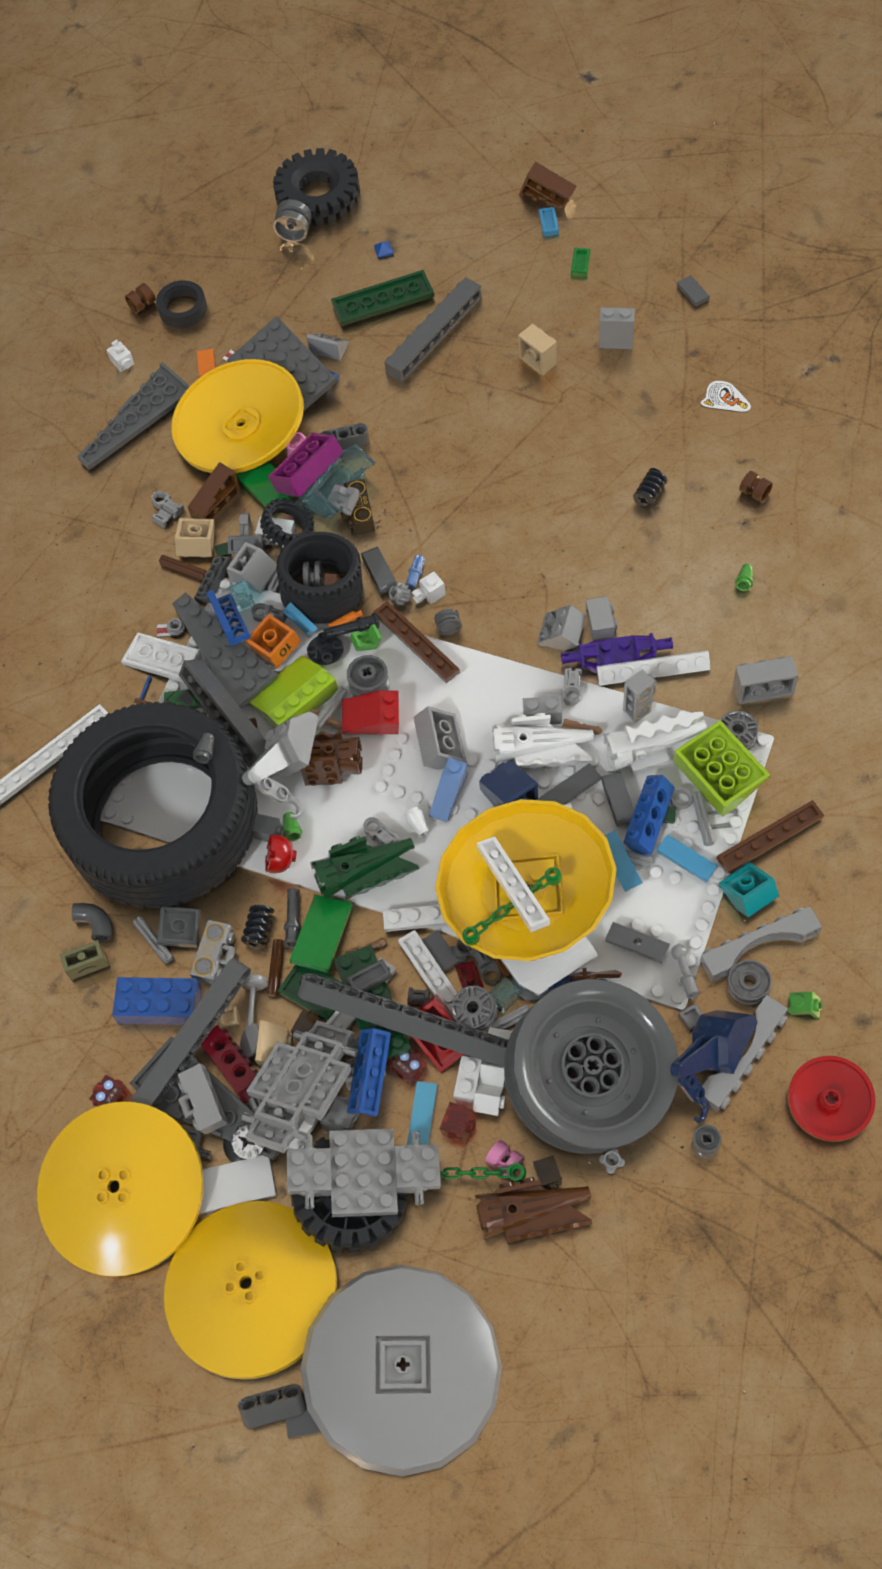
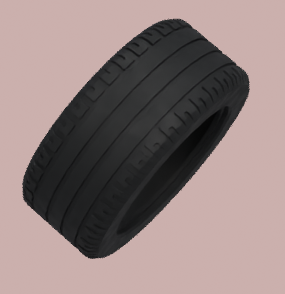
[48,701,258,908]

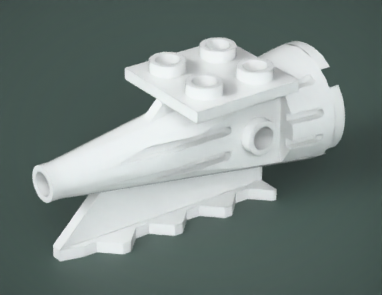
[603,710,707,772]
[492,713,594,769]

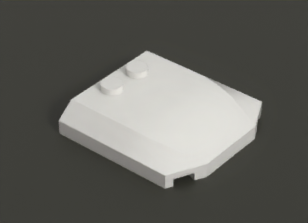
[500,936,598,996]

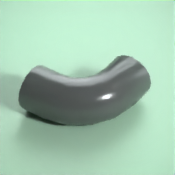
[72,903,112,942]

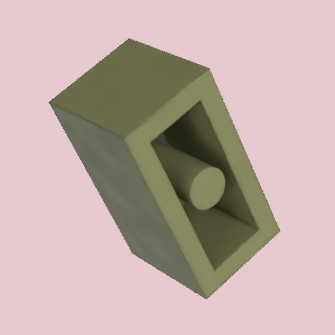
[60,940,109,980]

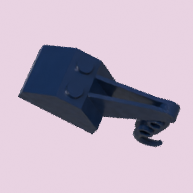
[670,1010,757,1123]

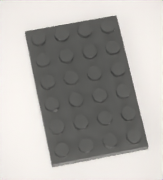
[227,316,338,411]

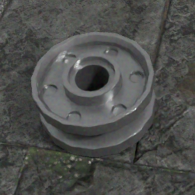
[303,561,324,587]
[720,710,759,751]
[727,960,772,1007]
[451,986,498,1031]

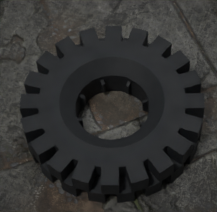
[273,148,360,226]
[291,1136,408,1253]

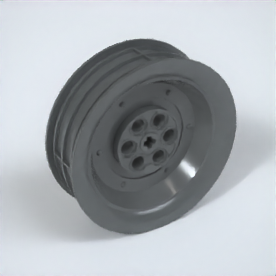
[504,979,678,1154]

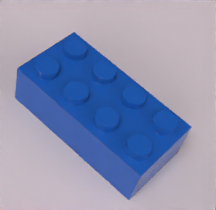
[112,977,201,1025]

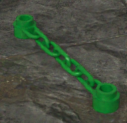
[462,867,562,945]
[440,1163,526,1182]

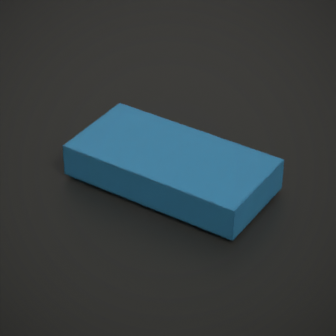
[539,207,559,237]
[283,602,317,636]

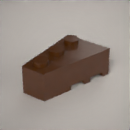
[519,162,577,209]
[188,462,241,519]

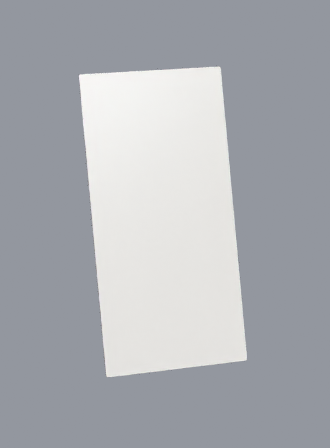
[100,578,774,1011]

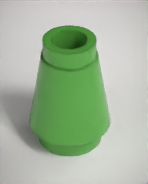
[735,564,753,591]
[283,812,302,841]

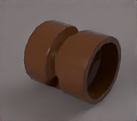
[125,283,156,314]
[739,471,773,503]

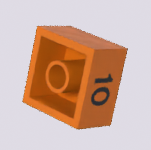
[245,614,301,668]

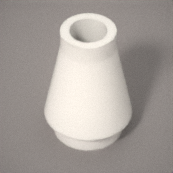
[404,807,429,837]

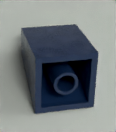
[479,760,538,807]

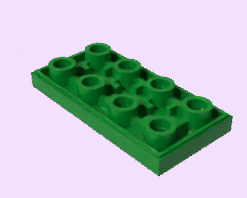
[235,462,293,508]
[290,894,352,973]

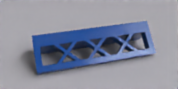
[206,590,251,646]
[347,1028,391,1117]

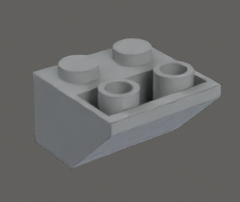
[227,542,277,594]
[537,605,586,651]

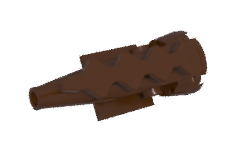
[300,730,363,786]
[475,1177,593,1243]

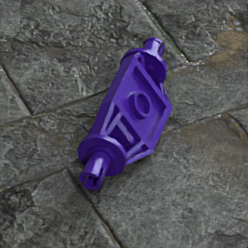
[561,633,673,674]

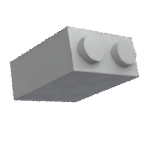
[599,307,635,349]

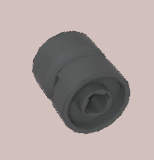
[691,1124,721,1160]

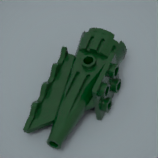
[310,836,420,901]

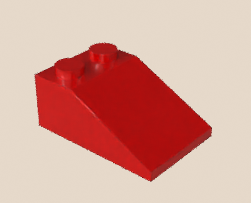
[342,690,399,734]
[413,994,464,1072]

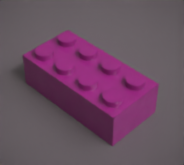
[268,433,343,497]

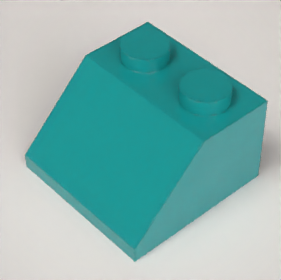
[719,862,779,917]

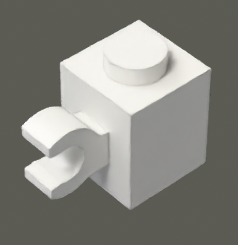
[106,340,134,372]
[412,572,446,604]

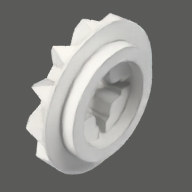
[231,1124,264,1159]

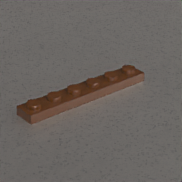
[373,601,460,683]
[716,800,824,874]

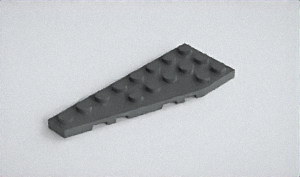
[129,1036,280,1160]

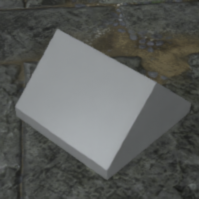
[307,333,350,361]

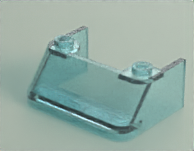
[298,444,376,518]

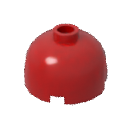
[265,834,297,874]

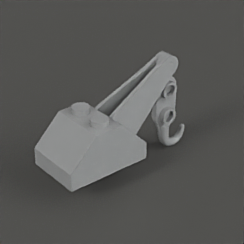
[242,711,319,819]

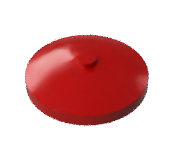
[788,1056,876,1142]

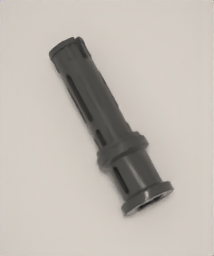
[283,888,301,948]

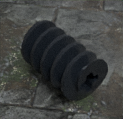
[633,468,668,507]
[241,905,275,949]

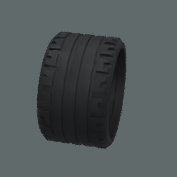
[276,532,363,624]

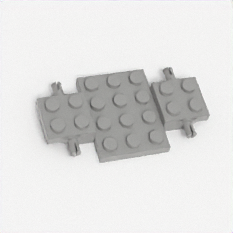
[242,1021,359,1153]
[287,1129,441,1217]

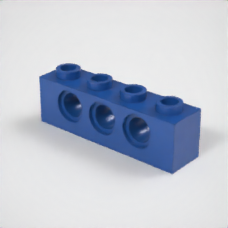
[623,775,675,855]

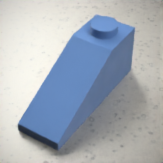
[429,758,468,822]

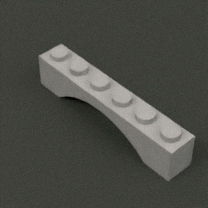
[700,906,822,983]
[702,995,788,1113]

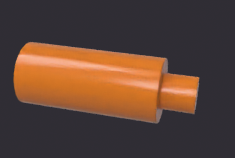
[327,610,364,628]

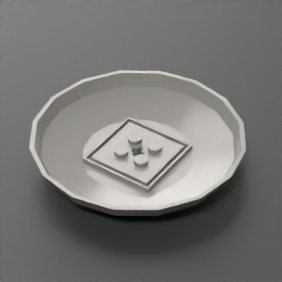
[300,1265,502,1477]

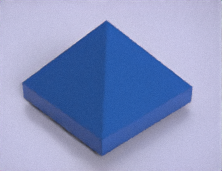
[374,241,393,258]

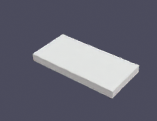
[121,632,201,682]
[199,1155,277,1215]

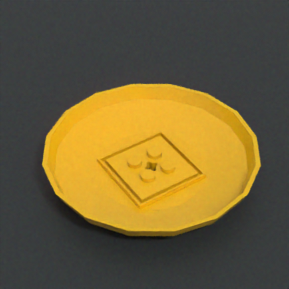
[435,799,617,961]

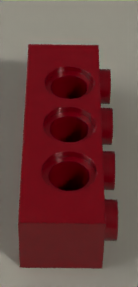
[201,1025,258,1103]

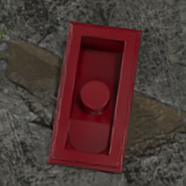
[455,960,484,989]

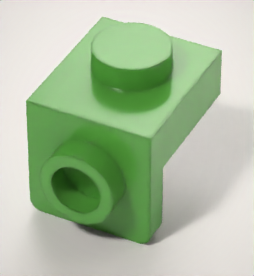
[350,624,381,651]
[788,992,823,1018]

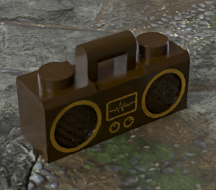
[341,479,375,535]

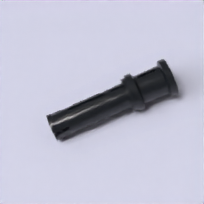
[323,612,380,640]

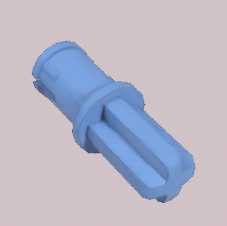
[405,555,425,590]

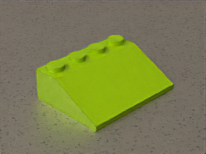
[248,655,338,728]
[673,720,770,817]

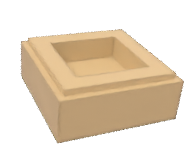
[218,1005,241,1030]

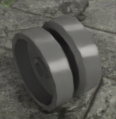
[273,199,312,242]
[347,655,390,697]

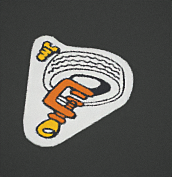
[701,381,751,412]

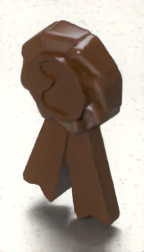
[573,968,622,981]

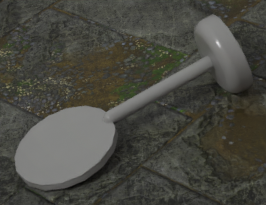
[240,974,268,1059]

